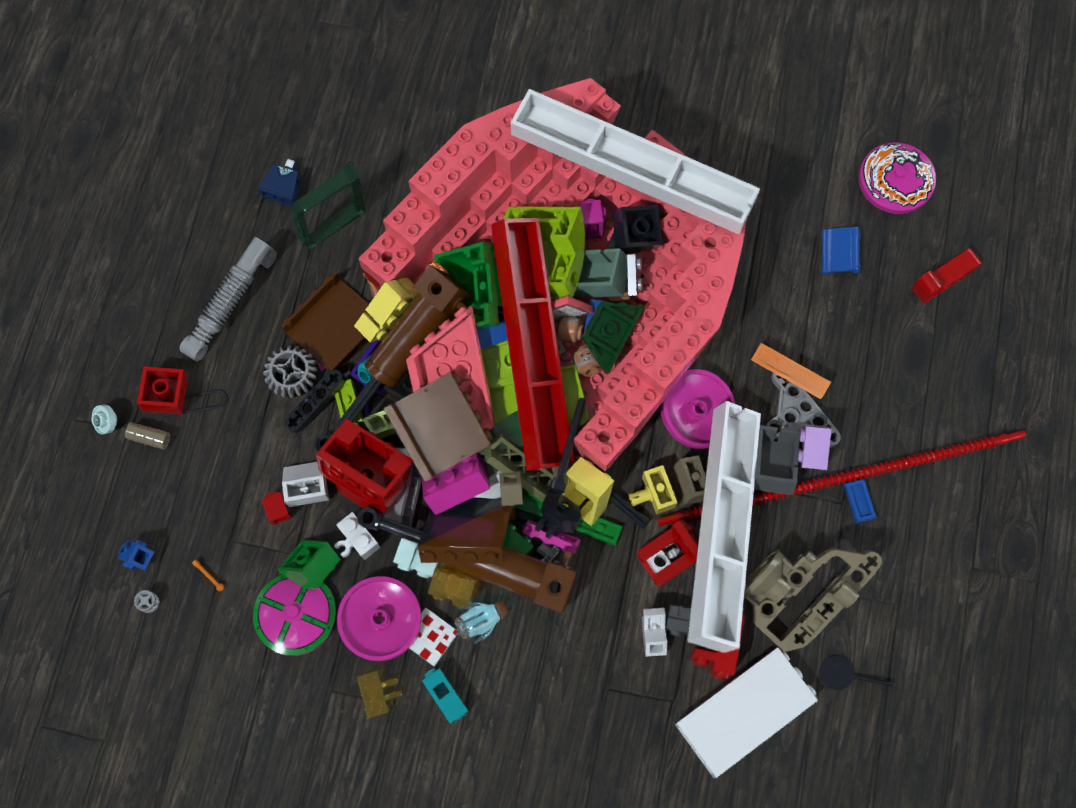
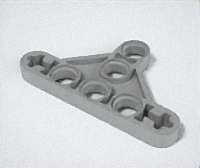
[766,373,841,448]

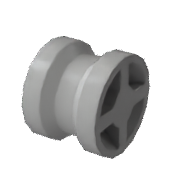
[134,590,160,613]

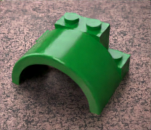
[434,242,503,330]

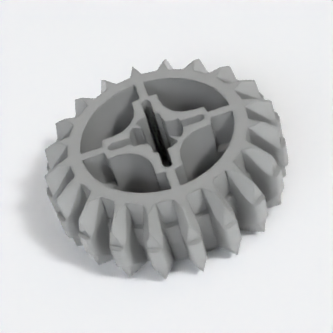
[263,345,318,398]

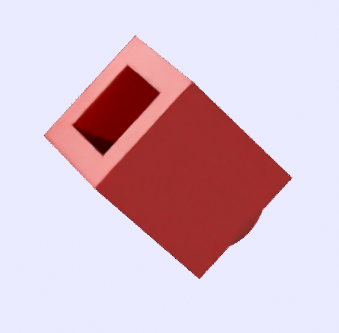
[261,492,292,525]

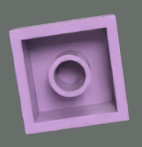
[798,424,831,470]

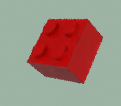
[137,366,188,415]

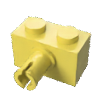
[629,465,677,515]

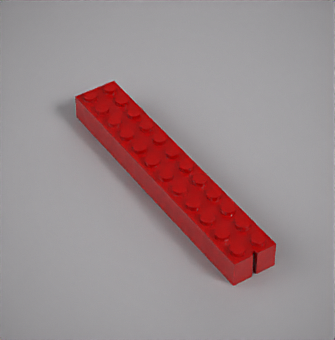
[491,218,575,471]

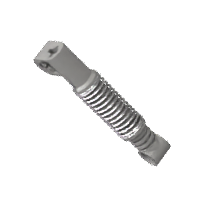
[179,237,277,361]

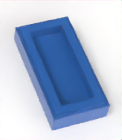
[843,479,877,523]

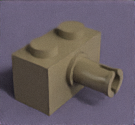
[672,455,707,505]

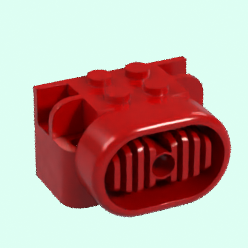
[316,419,413,513]

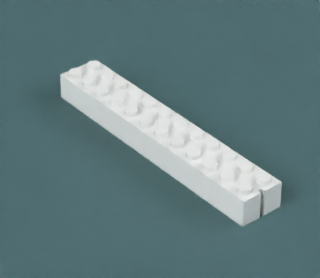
[511,89,760,234]
[688,401,761,653]

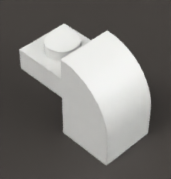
[642,608,667,656]

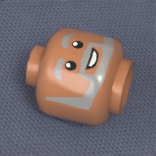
[555,316,585,344]
[573,345,601,377]

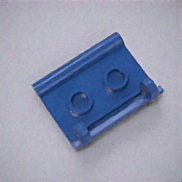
[822,227,861,274]

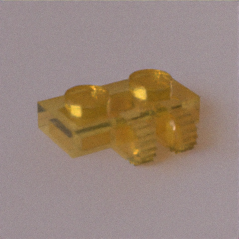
[357,671,402,719]

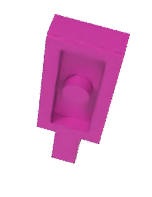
[523,520,581,554]

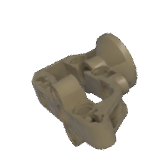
[744,548,882,652]

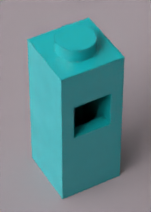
[422,668,469,725]

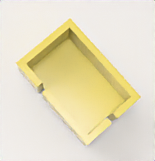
[354,277,418,342]
[563,457,614,526]

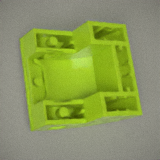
[503,207,585,300]

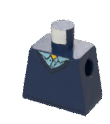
[258,159,301,207]

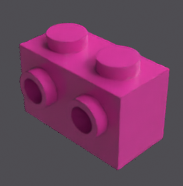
[580,199,606,240]

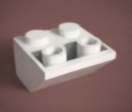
[282,462,329,507]

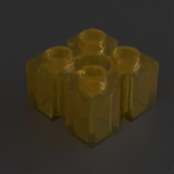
[428,563,480,608]

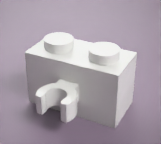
[335,512,381,560]

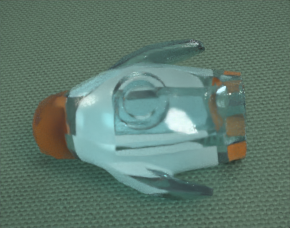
[454,602,507,644]

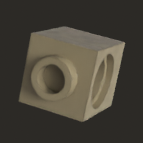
[499,472,523,506]

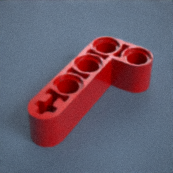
[911,248,983,304]

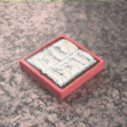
[551,296,593,321]

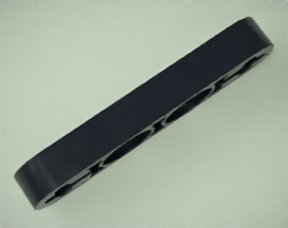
[285,370,345,433]

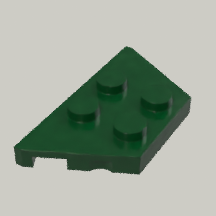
[581,301,645,374]

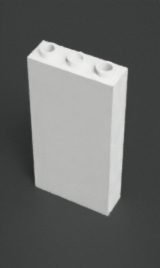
[675,648,818,778]

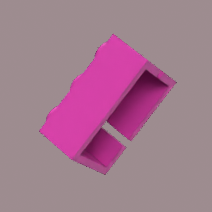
[422,452,490,515]

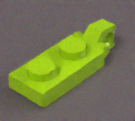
[335,379,363,427]

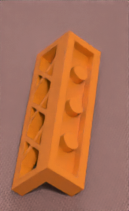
[751,343,831,399]

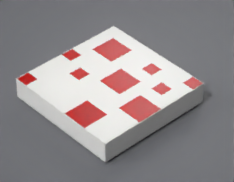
[410,608,459,667]

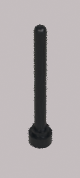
[548,398,586,494]

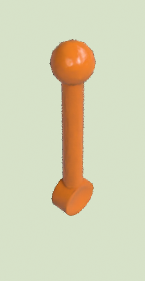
[192,559,224,591]

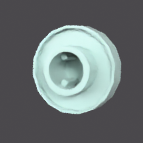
[92,404,117,434]

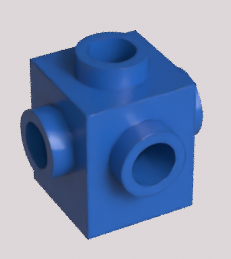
[118,539,154,571]

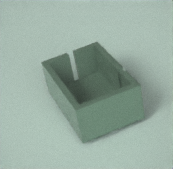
[573,248,628,298]

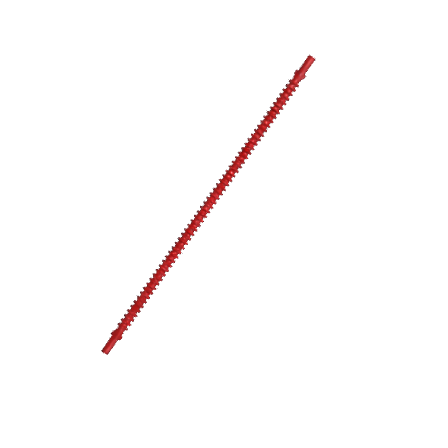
[657,430,1026,526]

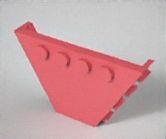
[406,305,496,429]

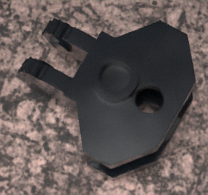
[535,493,582,539]

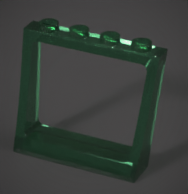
[291,161,366,250]

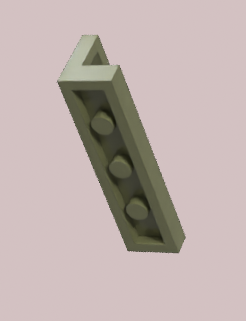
[484,434,554,502]

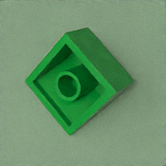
[277,540,341,590]

